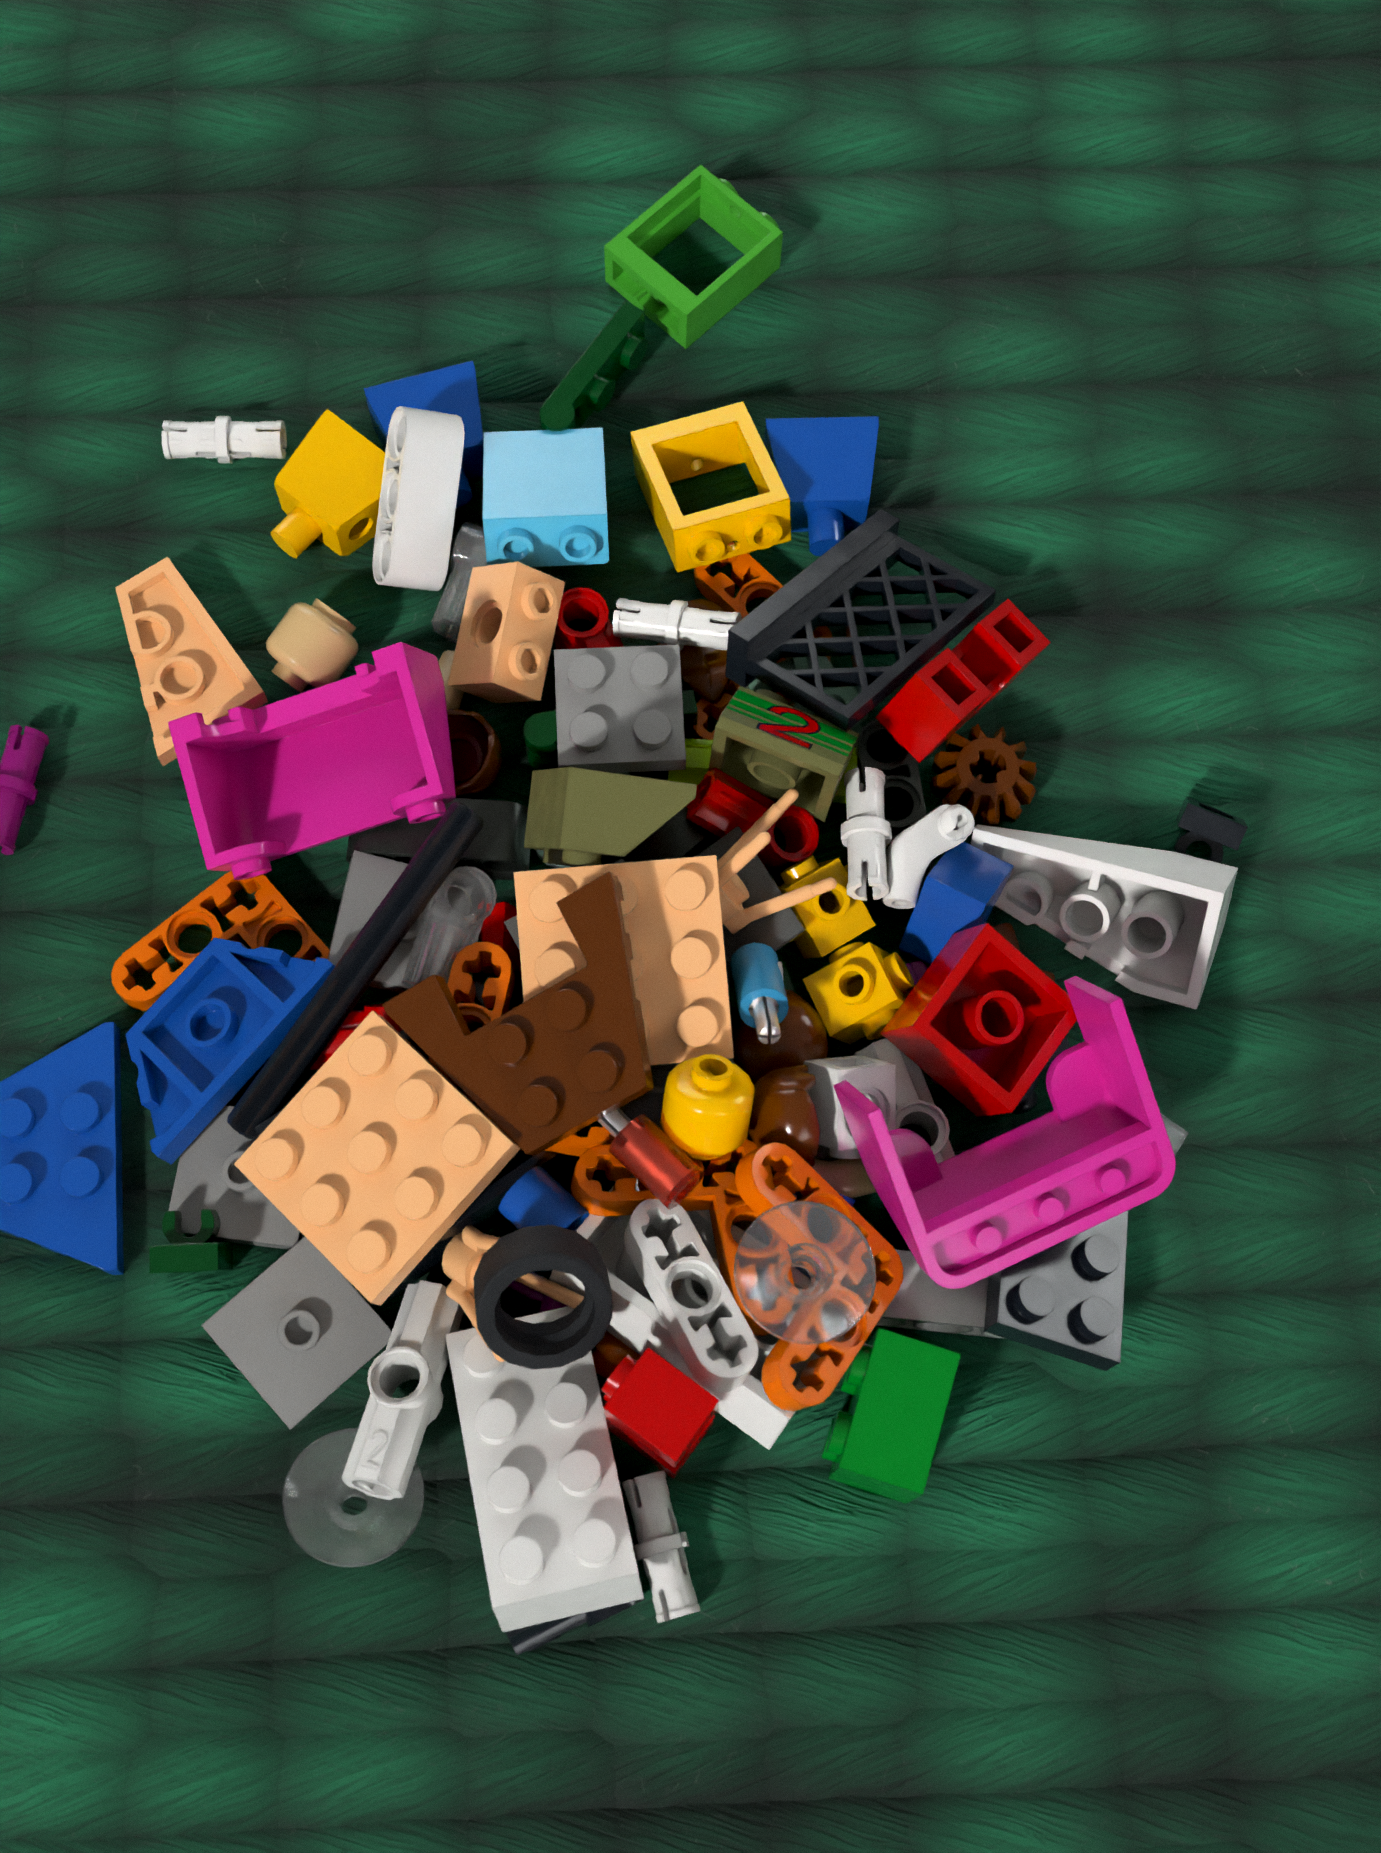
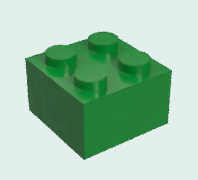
[821,1328,961,1504]

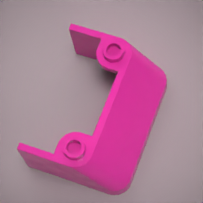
[833,976,1176,1289]

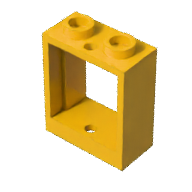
[630,401,791,573]

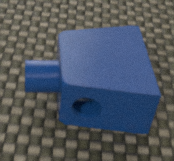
[364,360,484,509]
[764,416,879,557]

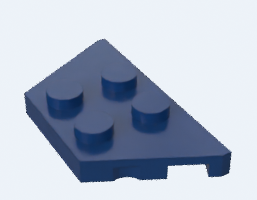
[125,937,335,1165]
[0,1022,124,1275]

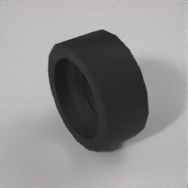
[474,1225,612,1370]

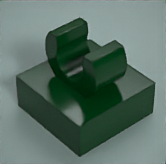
[149,1209,233,1274]

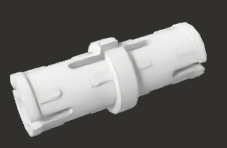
[161,416,287,464]
[613,598,742,650]
[841,767,892,901]
[622,1471,701,1623]

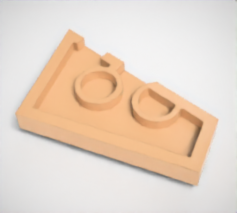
[115,556,268,766]

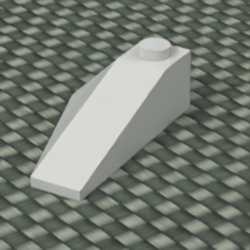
[971,824,1238,1009]

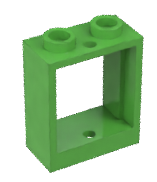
[604,165,783,349]

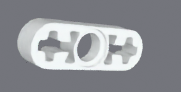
[624,1198,758,1392]

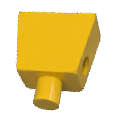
[270,409,385,558]

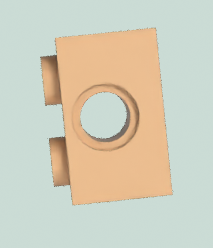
[448,561,565,703]

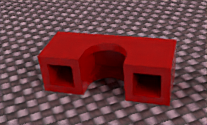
[875,599,1051,763]
[601,1347,720,1479]

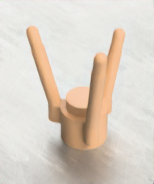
[717,788,837,935]
[442,1225,584,1362]

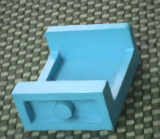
[482,428,609,567]

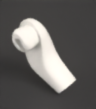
[883,804,975,909]

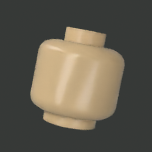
[266,598,359,693]

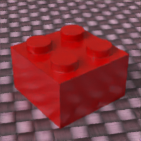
[881,923,1077,1117]

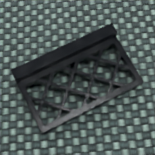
[725,509,996,732]

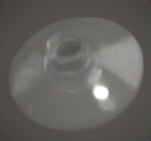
[734,1201,876,1345]
[282,1428,424,1568]

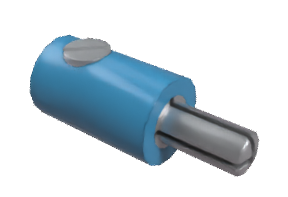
[730,943,789,1044]

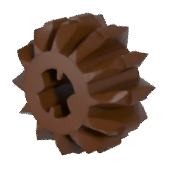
[930,724,1037,827]

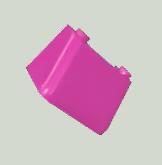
[168,642,456,880]

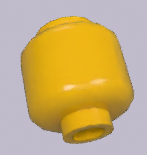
[660,1054,755,1160]

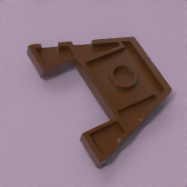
[382,872,654,1155]

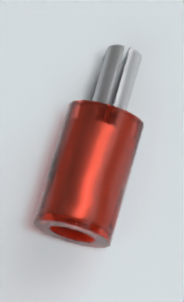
[597,1108,705,1210]

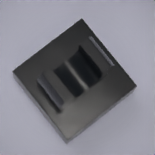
[1174,796,1248,863]

